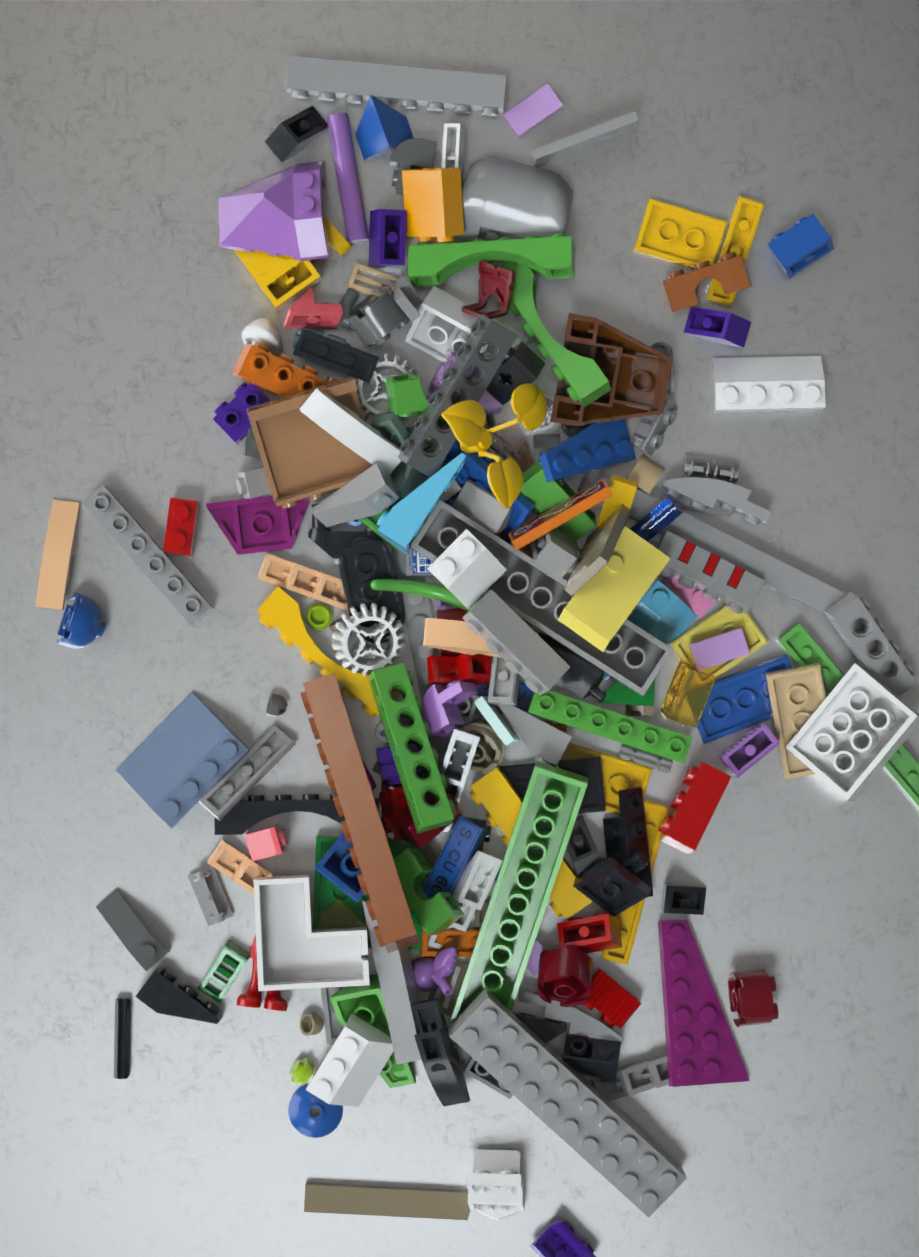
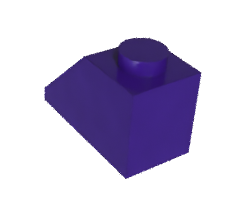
[684,307,751,348]

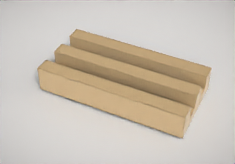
[347,262,399,297]

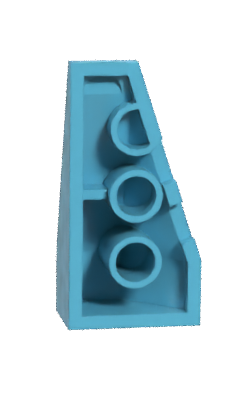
[377,453,467,555]
[603,580,697,681]

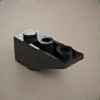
[135,968,222,1024]

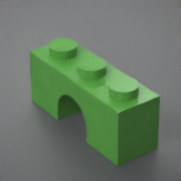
[394,848,464,935]

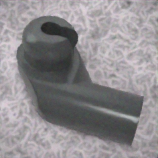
[339,288,360,330]

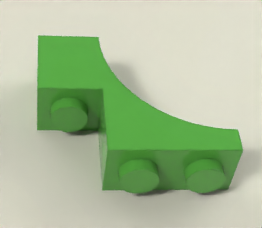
[385,372,445,444]

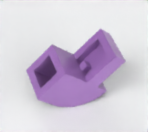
[421,680,478,737]

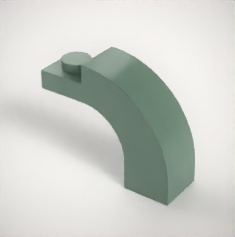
[370,413,426,509]

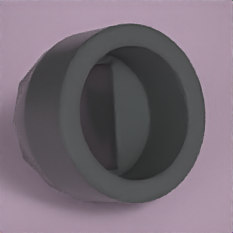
[266,693,288,716]

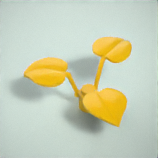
[441,383,547,509]

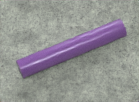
[326,113,369,243]

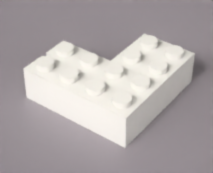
[253,875,369,991]

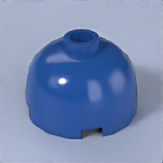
[57,592,106,649]

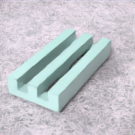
[475,696,520,746]

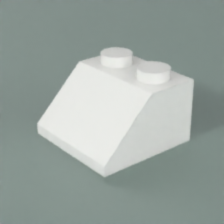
[428,529,507,609]

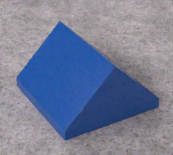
[315,832,364,903]

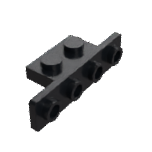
[603,787,653,897]

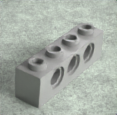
[824,592,917,696]

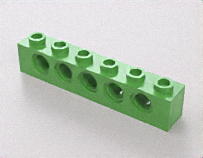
[368,663,455,834]
[526,690,693,763]

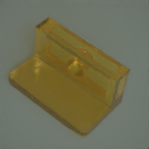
[661,661,715,727]

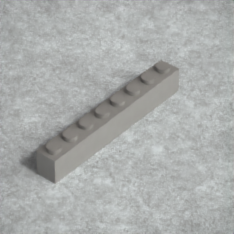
[286,55,507,116]

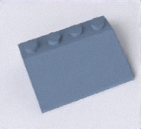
[116,692,250,828]

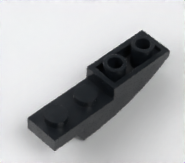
[411,998,471,1106]

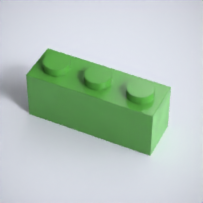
[520,460,596,541]

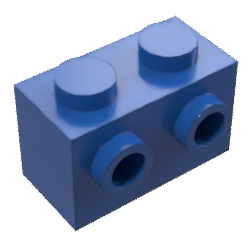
[767,214,835,279]

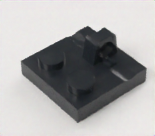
[573,857,651,917]

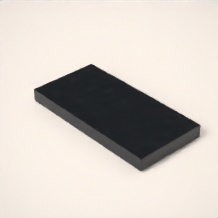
[499,757,606,814]

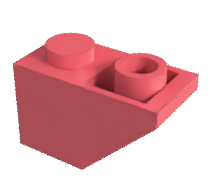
[245,824,288,861]

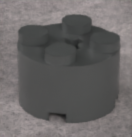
[345,286,411,347]

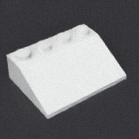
[786,663,919,801]

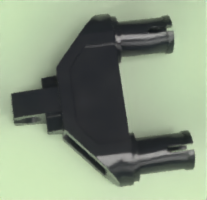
[308,504,384,566]

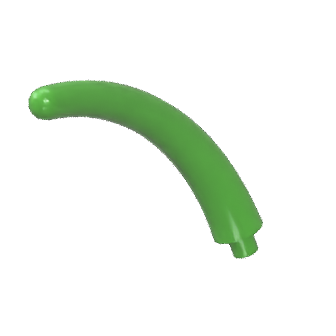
[371,579,482,611]

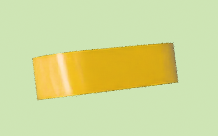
[323,215,352,257]

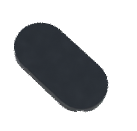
[338,536,405,643]

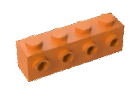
[232,342,338,398]

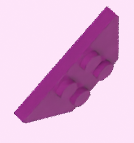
[206,496,310,555]

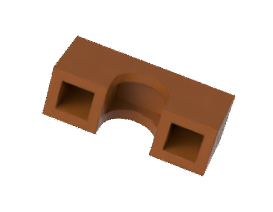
[663,252,753,313]

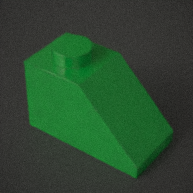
[597,679,655,706]

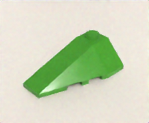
[330,975,416,1088]

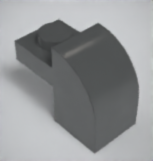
[389,138,437,195]

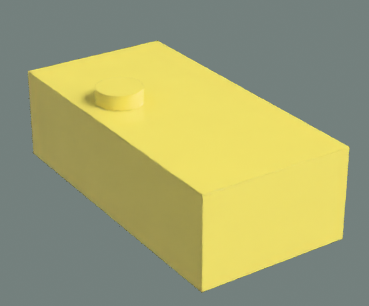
[558,526,670,652]

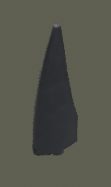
[532,629,607,703]

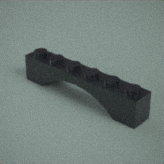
[214,793,380,835]

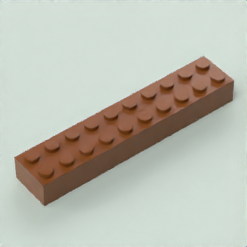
[300,673,420,953]

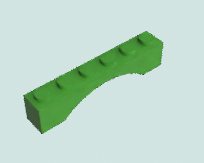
[408,234,575,287]
[499,262,611,408]

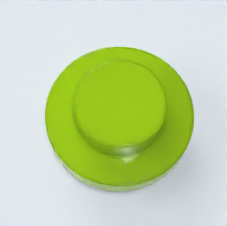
[305,603,333,630]
[290,1058,314,1085]

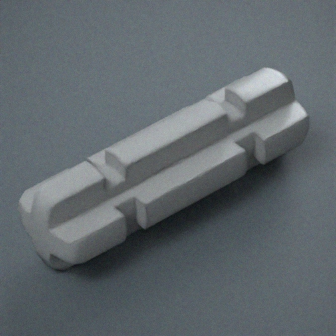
[619,744,673,773]

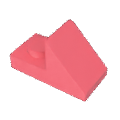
[284,287,343,329]

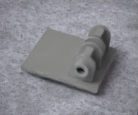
[677,455,739,517]

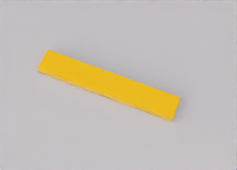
[601,800,670,965]

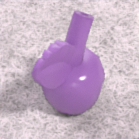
[411,947,457,996]

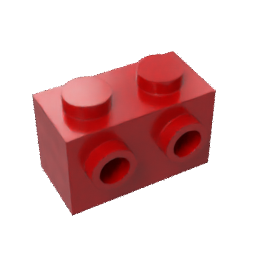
[557,913,622,954]

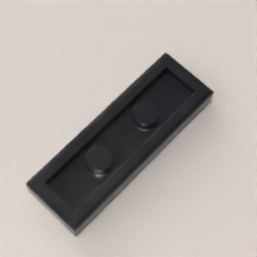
[293,328,380,384]

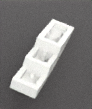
[300,388,401,475]
[428,850,503,949]

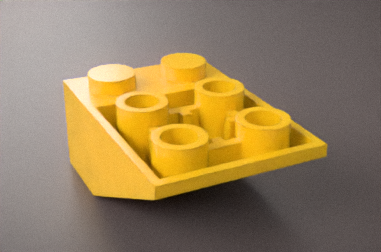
[233,249,321,312]

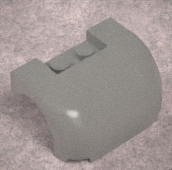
[453,156,573,243]

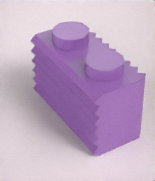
[719,724,780,778]

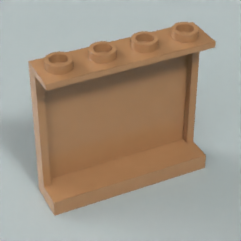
[246,377,373,508]

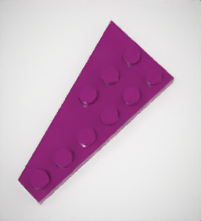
[658,920,750,1087]

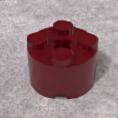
[537,945,594,1007]
[728,969,779,1027]

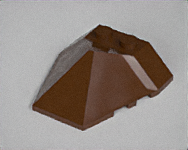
[550,313,673,426]

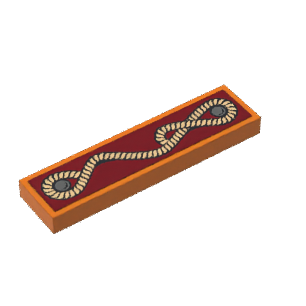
[508,479,613,550]

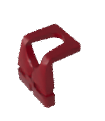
[462,260,516,319]

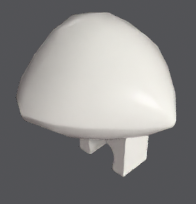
[242,317,283,357]

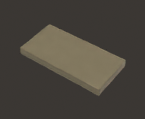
[564,504,630,596]

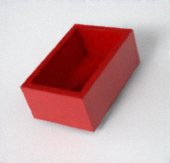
[658,762,732,854]

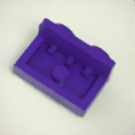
[530,1220,596,1257]

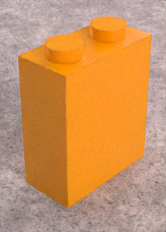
[402,168,464,242]

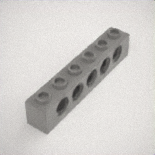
[82,484,214,626]

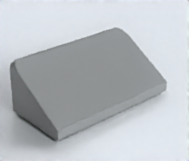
[453,479,513,535]

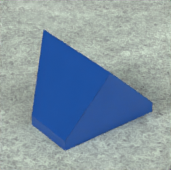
[355,95,414,161]

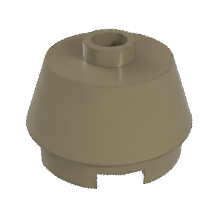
[459,719,505,774]

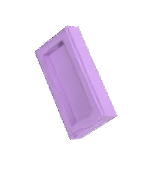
[503,83,563,138]
[689,628,750,671]

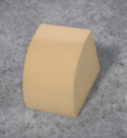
[626,454,665,494]

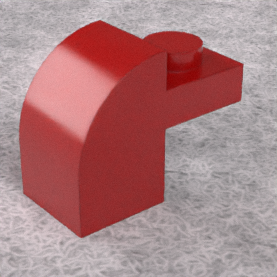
[427,654,492,686]

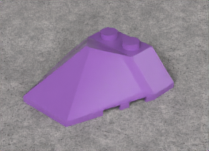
[219,161,329,261]

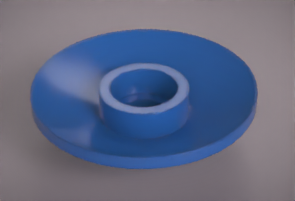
[288,1084,343,1138]

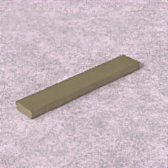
[304,1183,469,1220]

